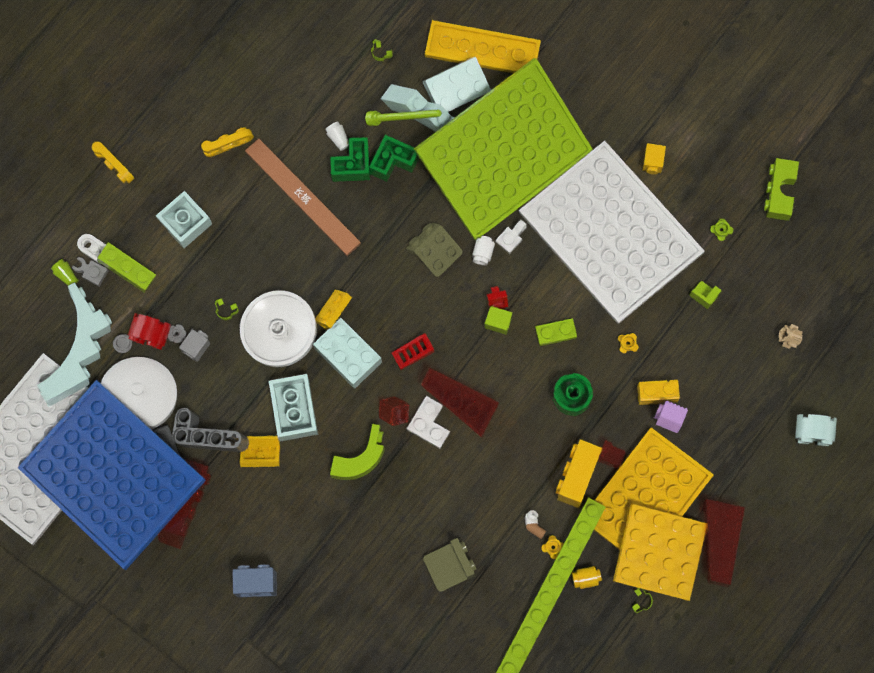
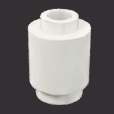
[472,236,495,266]

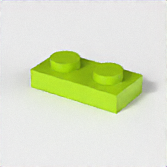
[535,318,577,346]

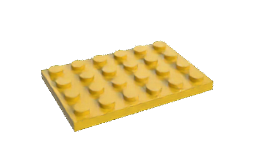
[594,428,714,550]

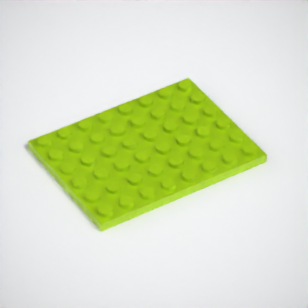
[414,58,593,240]

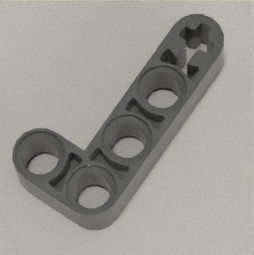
[172,408,249,452]

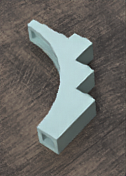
[381,84,455,132]
[37,283,112,407]

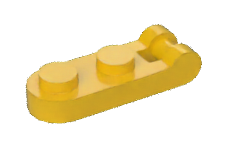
[201,127,254,157]
[92,142,134,184]

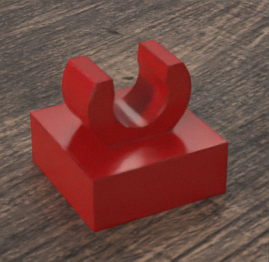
[487,286,508,309]

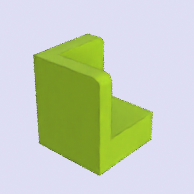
[690,281,722,309]
[485,306,512,335]

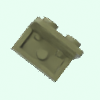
[406,222,462,277]
[423,538,476,592]

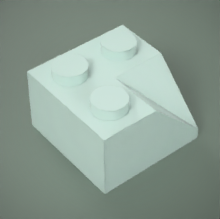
[156,191,212,248]

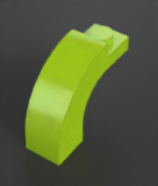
[330,424,385,480]

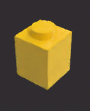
[642,143,666,174]

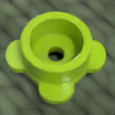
[710,219,733,241]

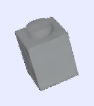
[179,329,210,362]

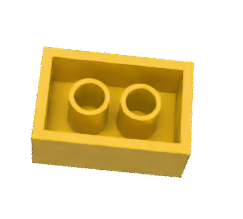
[556,440,602,508]

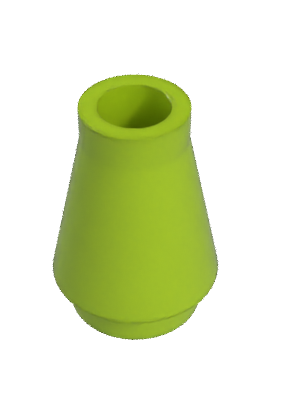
[51,259,79,286]

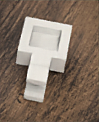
[495,220,527,254]

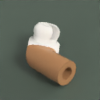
[525,510,546,539]

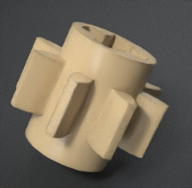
[779,324,803,349]

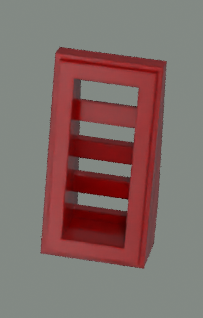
[392,333,434,370]

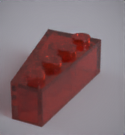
[421,368,500,439]
[158,459,211,549]
[703,499,745,587]

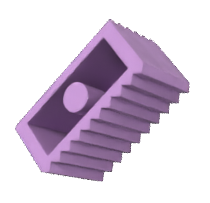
[654,401,688,433]

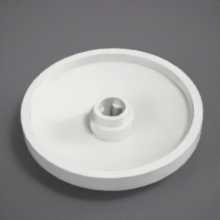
[240,291,317,367]
[101,357,177,430]

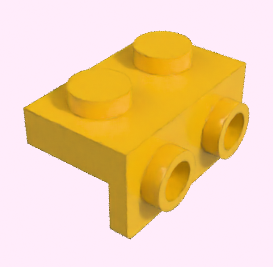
[316,289,352,330]
[240,435,280,467]

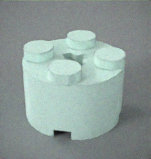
[795,414,837,446]

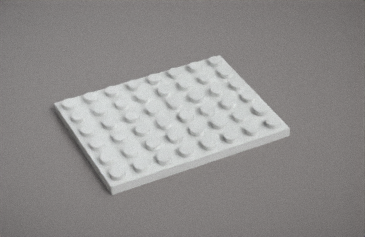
[519,141,705,324]
[0,353,89,545]

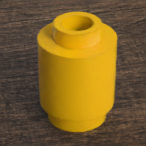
[572,566,602,589]

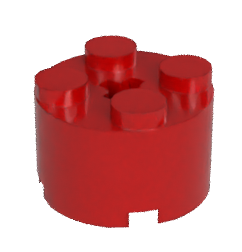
[128,313,171,350]

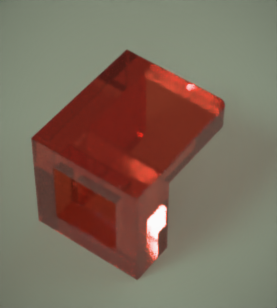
[379,397,410,426]
[597,440,626,469]

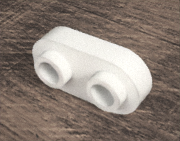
[77,234,106,264]

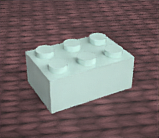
[422,57,491,112]
[313,318,382,389]
[269,374,318,441]

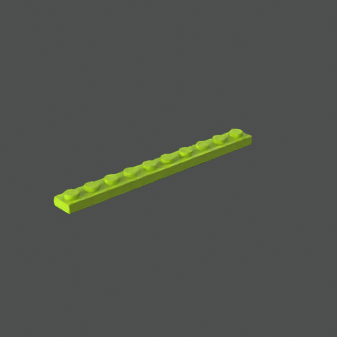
[496,498,606,673]

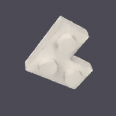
[407,396,450,449]

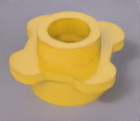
[618,333,639,353]
[542,536,564,559]

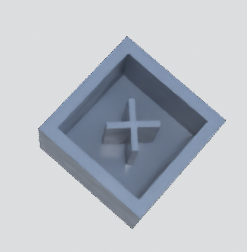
[233,565,277,597]

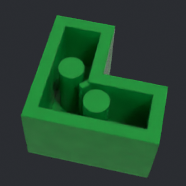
[369,135,419,182]
[331,137,370,182]

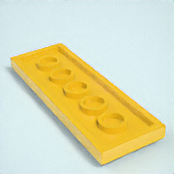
[425,20,541,73]

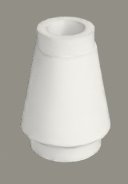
[326,122,349,151]

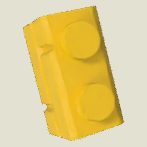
[637,380,680,405]

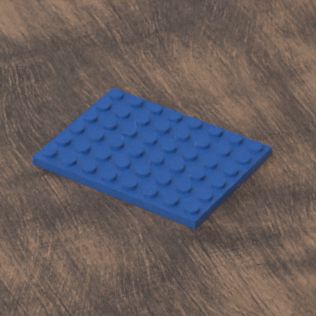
[18,380,206,570]

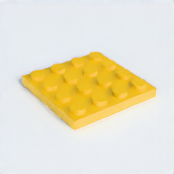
[613,504,707,601]

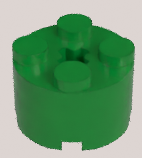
[553,373,593,416]

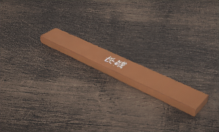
[245,139,361,256]

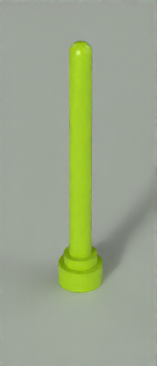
[365,110,442,126]

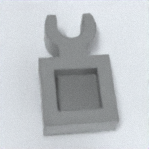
[72,257,109,287]

